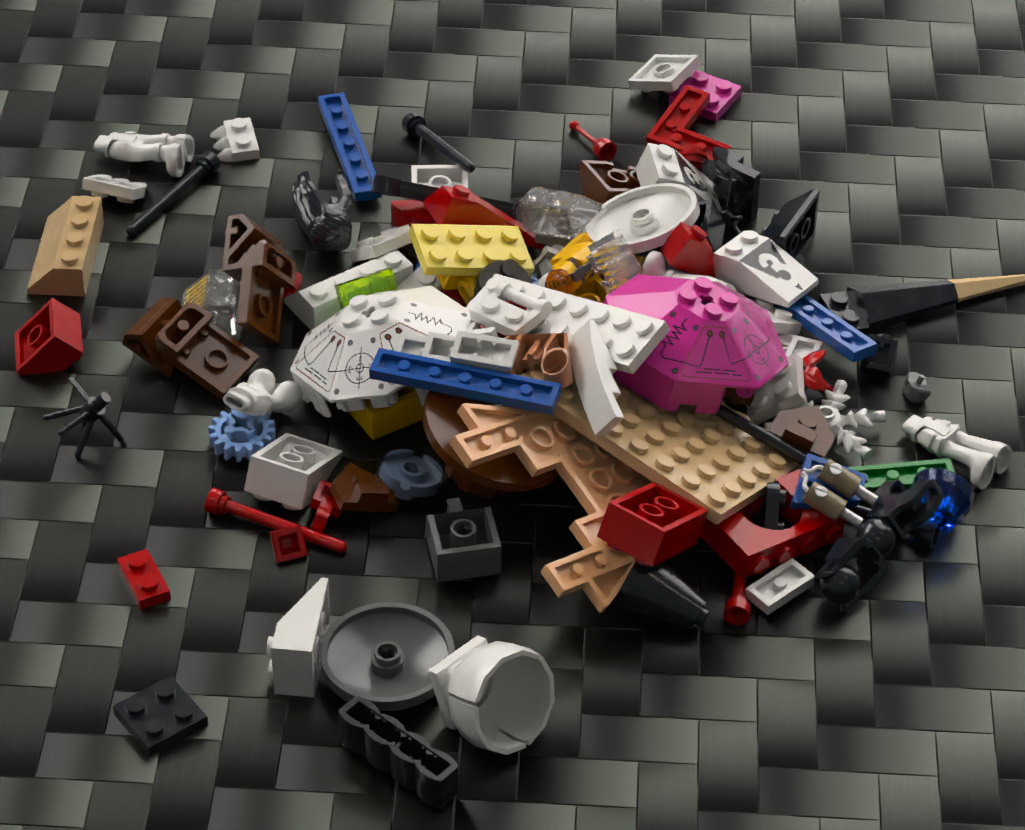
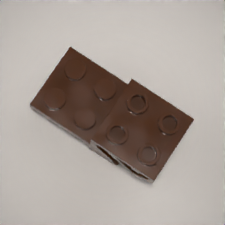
[222,214,296,344]
[122,298,259,400]

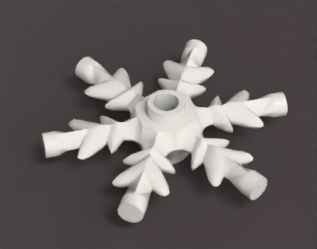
[764,380,886,460]

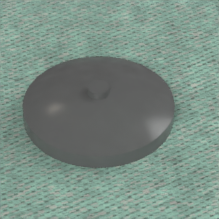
[320,602,455,711]

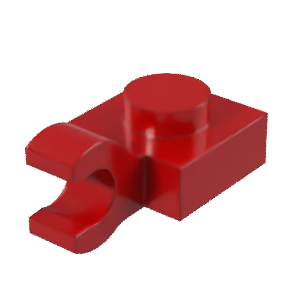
[309,479,341,533]

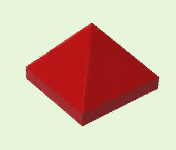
[269,524,308,563]

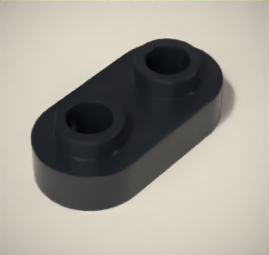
[764,482,786,530]

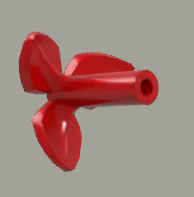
[803,350,834,396]

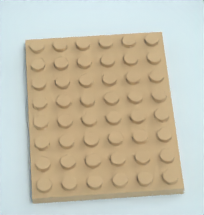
[520,365,802,525]

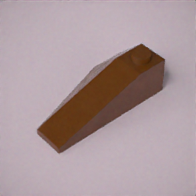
[580,160,641,210]

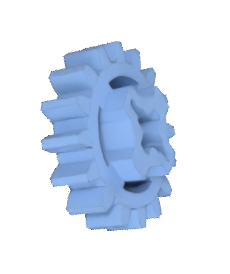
[208,408,276,462]

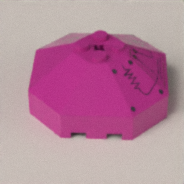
[603,274,789,414]

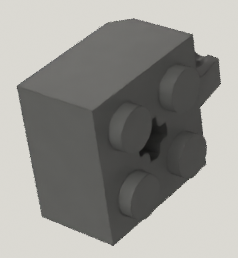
[426,498,502,582]

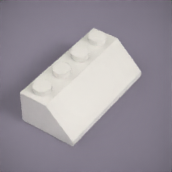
[284,249,413,330]

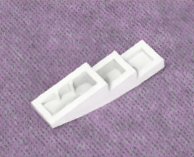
[570,319,624,437]
[395,330,520,372]

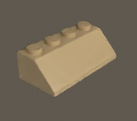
[27,195,104,297]

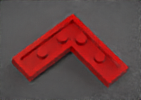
[646,85,731,160]

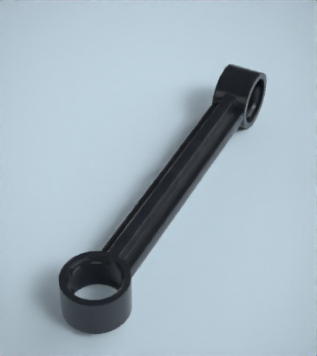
[371,175,540,228]

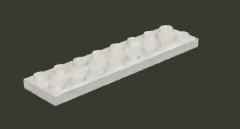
[466,274,670,374]

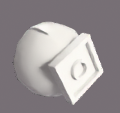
[428,635,555,755]

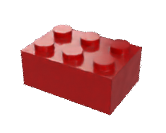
[597,482,709,567]

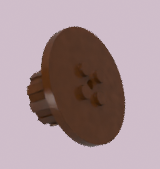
[422,369,560,499]

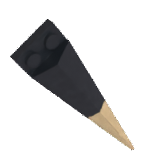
[818,274,1025,337]

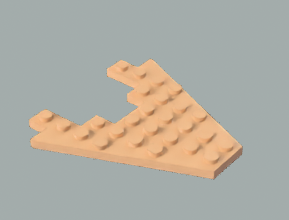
[449,403,652,613]

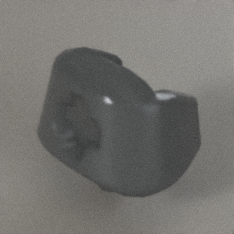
[903,372,931,403]

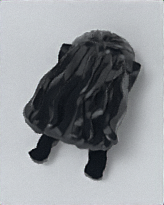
[291,169,352,253]

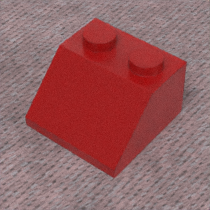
[14,298,83,375]

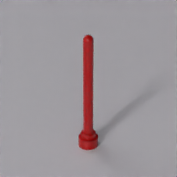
[204,488,347,553]
[723,510,752,625]

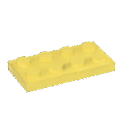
[408,224,535,277]

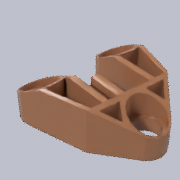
[505,333,573,388]

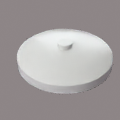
[585,183,700,255]

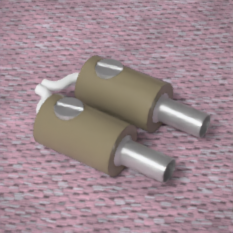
[800,459,878,528]

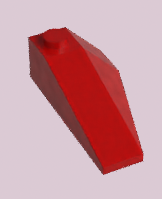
[423,185,545,249]

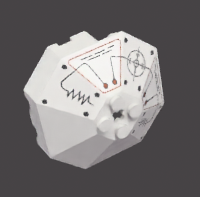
[290,286,472,417]

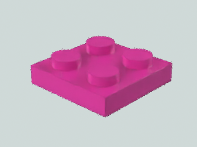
[669,70,742,122]

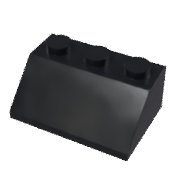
[760,189,820,260]

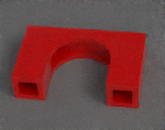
[700,469,846,579]

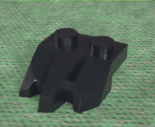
[701,147,761,223]

